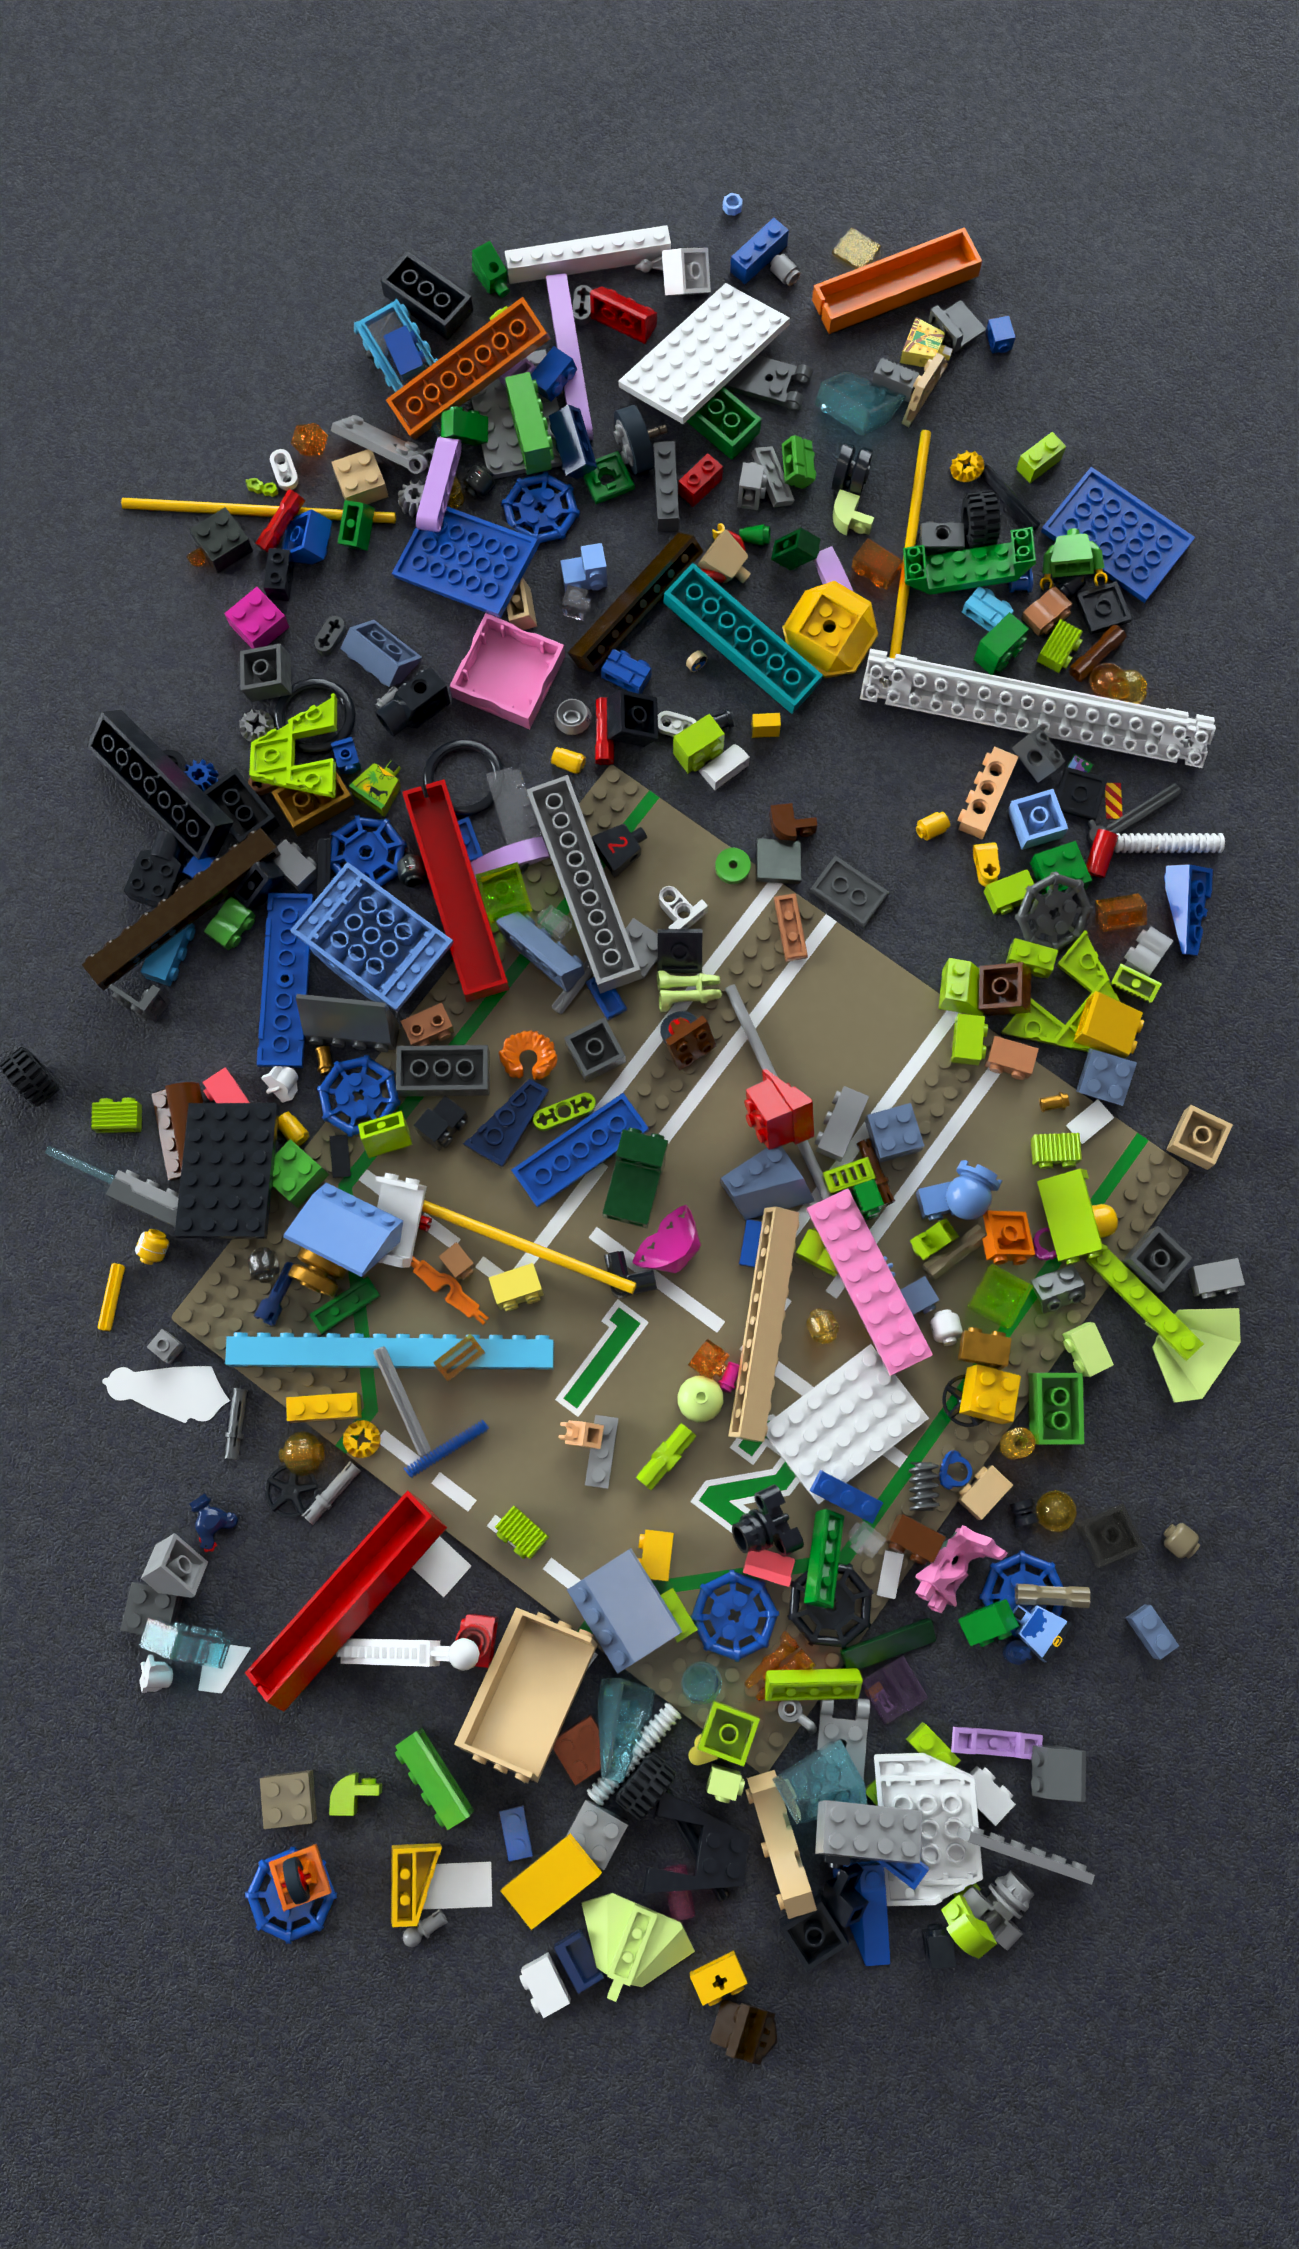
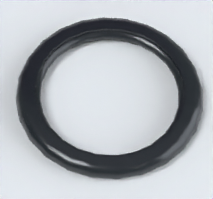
[274,678,356,754]
[423,739,505,816]

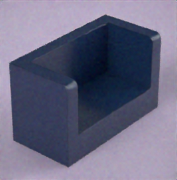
[554,1928,605,1994]

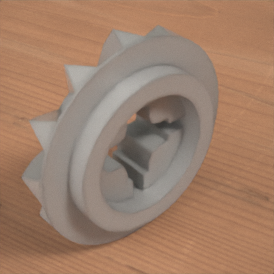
[239,709,274,742]

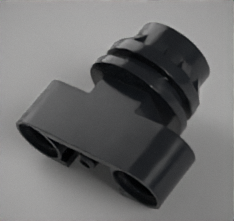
[732,1484,804,1557]

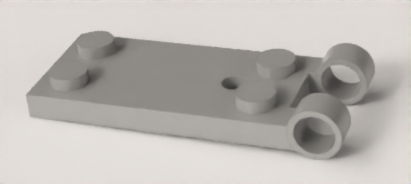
[331,415,434,474]
[811,1698,870,1817]

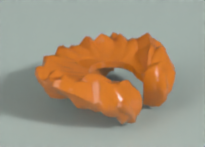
[499,1030,557,1080]

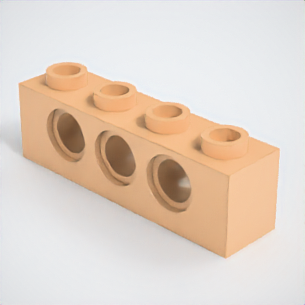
[957,747,1019,839]

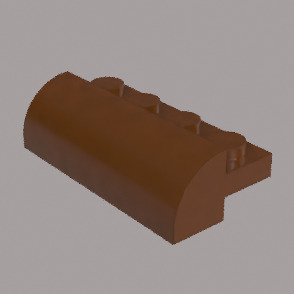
[152,1082,203,1181]

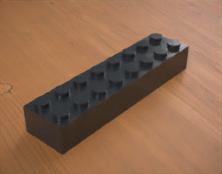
[87,710,234,860]

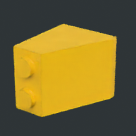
[1073,991,1144,1059]

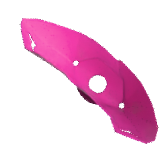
[632,1205,701,1273]

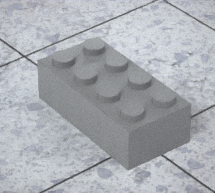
[815,1800,922,1864]

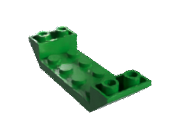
[903,527,1036,595]

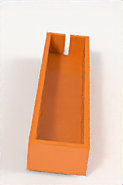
[812,227,982,334]

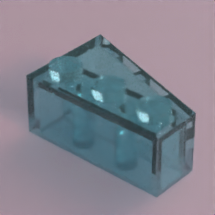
[139,1618,231,1669]

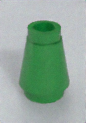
[739,524,771,546]

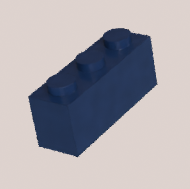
[549,404,597,479]

